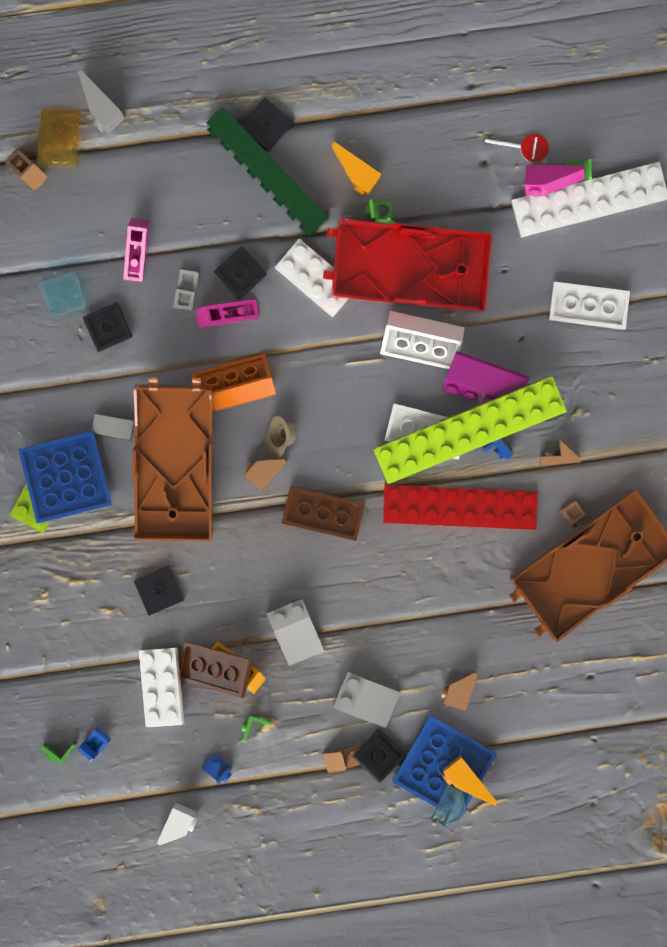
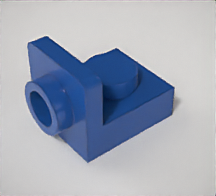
[483,439,513,460]
[202,753,232,784]

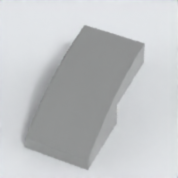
[173,268,200,311]
[92,414,135,440]

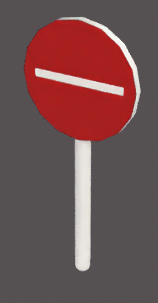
[485,134,549,163]

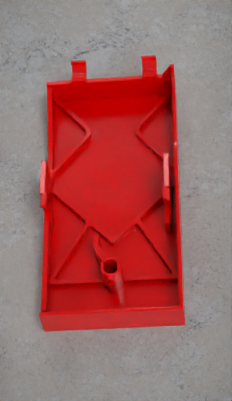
[323,217,492,312]

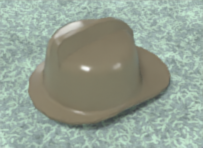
[264,416,296,460]

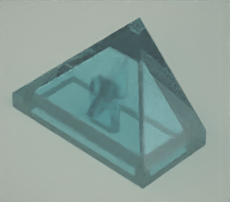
[431,784,466,828]

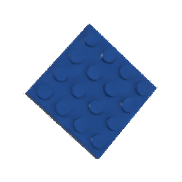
[18,431,112,524]
[392,715,497,820]

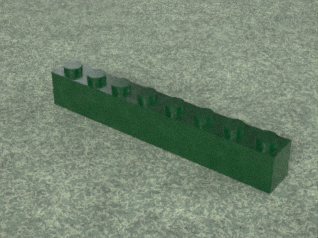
[206,107,329,236]

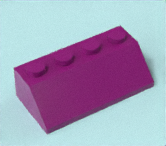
[442,350,529,403]

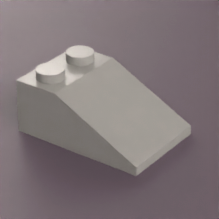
[78,69,125,134]
[267,598,324,666]
[333,670,401,728]

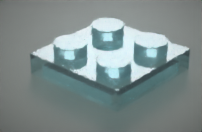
[39,271,88,320]

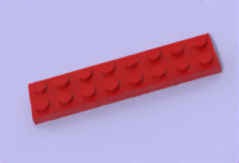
[383,485,538,530]

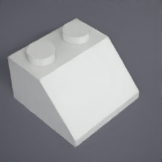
[157,803,198,845]

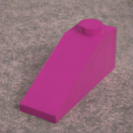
[525,165,584,197]
[124,218,150,282]
[195,299,260,329]

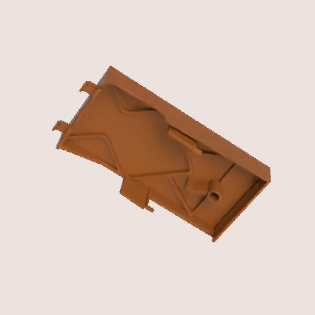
[132,377,213,541]
[509,490,667,643]

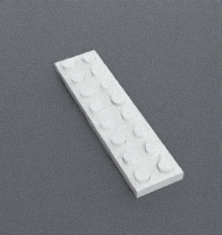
[511,162,667,238]

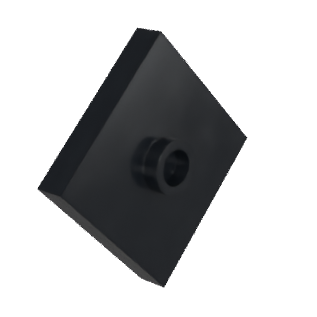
[241,98,294,152]
[214,246,268,300]
[82,302,133,353]
[134,566,184,616]
[352,728,406,783]

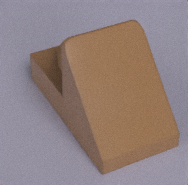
[540,440,580,465]
[323,744,361,773]

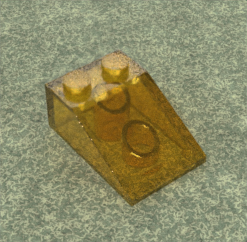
[37,110,80,168]

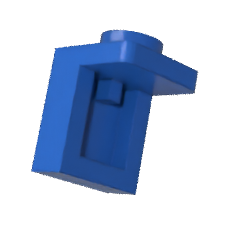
[78,726,111,761]

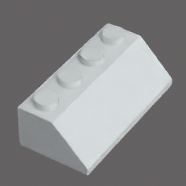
[380,311,465,369]

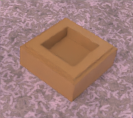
[560,499,587,526]

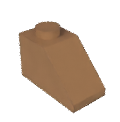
[6,149,48,191]
[244,459,287,491]
[441,671,478,711]

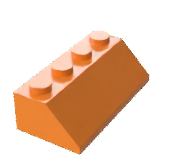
[192,353,276,412]

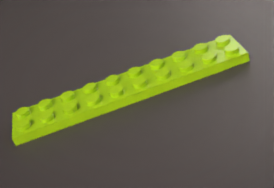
[373,375,567,484]

